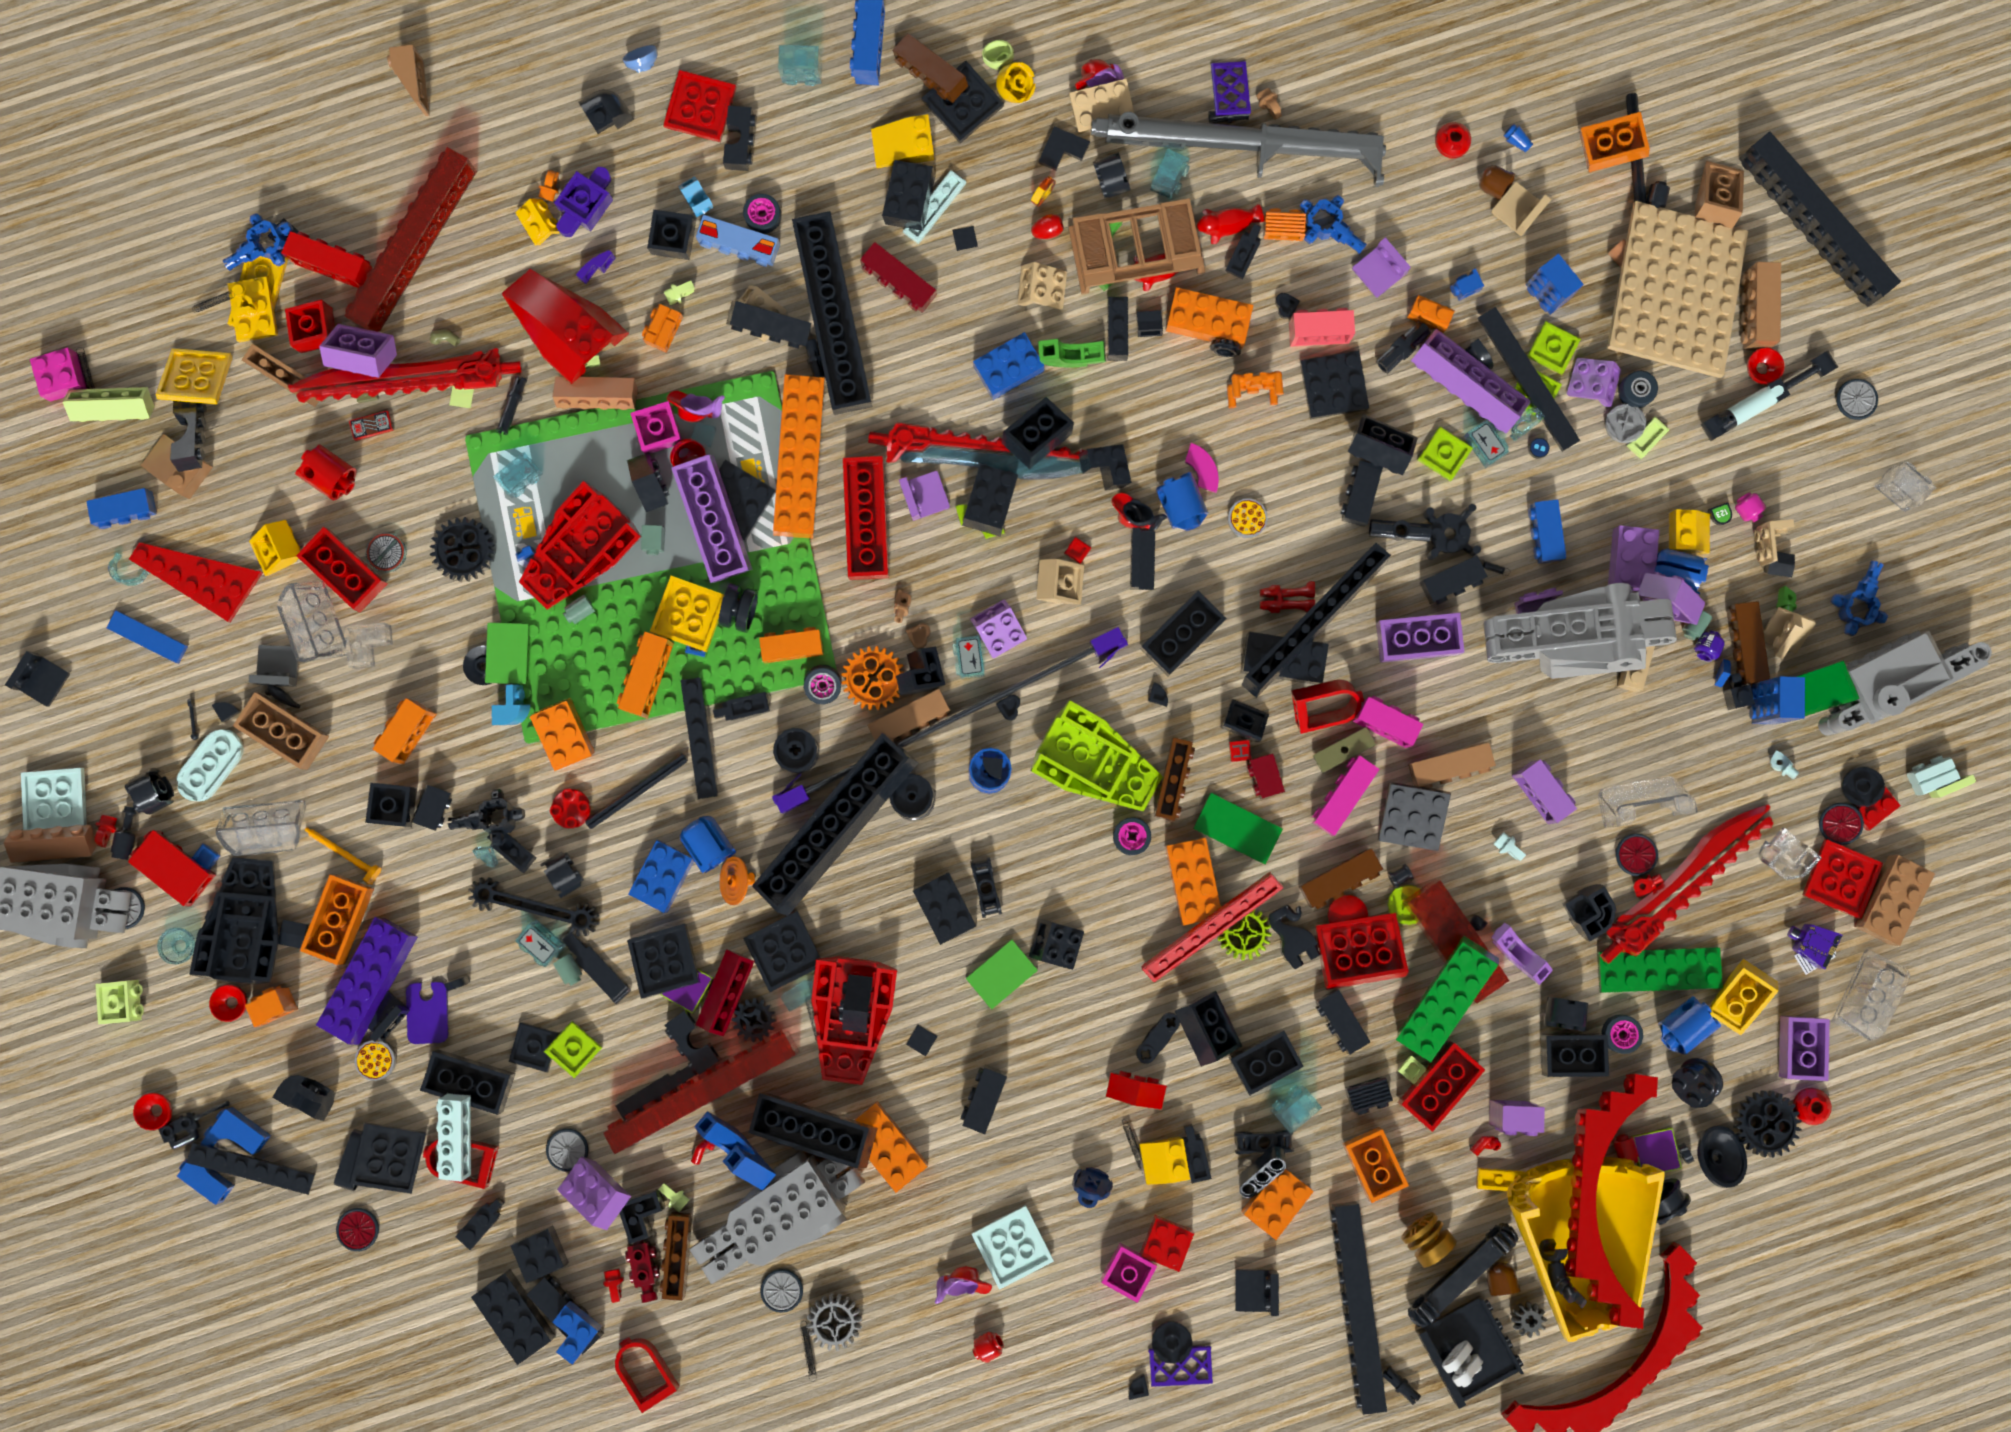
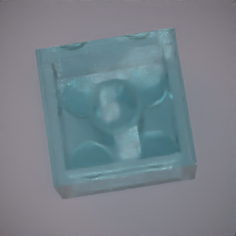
[778,45,822,86]
[1270,1085,1322,1134]

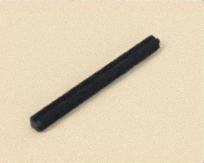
[1626,93,1647,204]
[585,753,688,829]

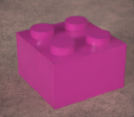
[30,347,88,402]
[630,401,683,454]
[1100,1243,1157,1303]

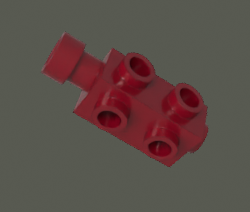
[625,1239,660,1303]

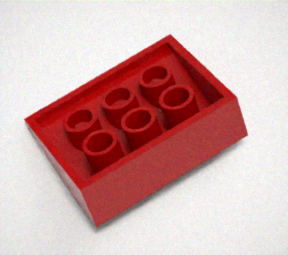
[1316,913,1409,990]

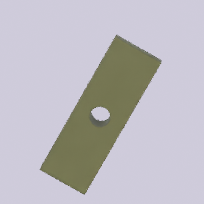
[1313,727,1376,773]

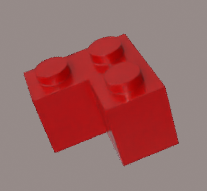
[1106,1070,1167,1110]

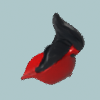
[1111,493,1167,531]

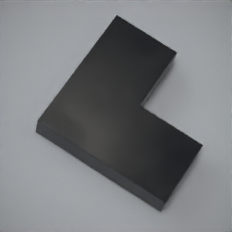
[1038,126,1090,171]

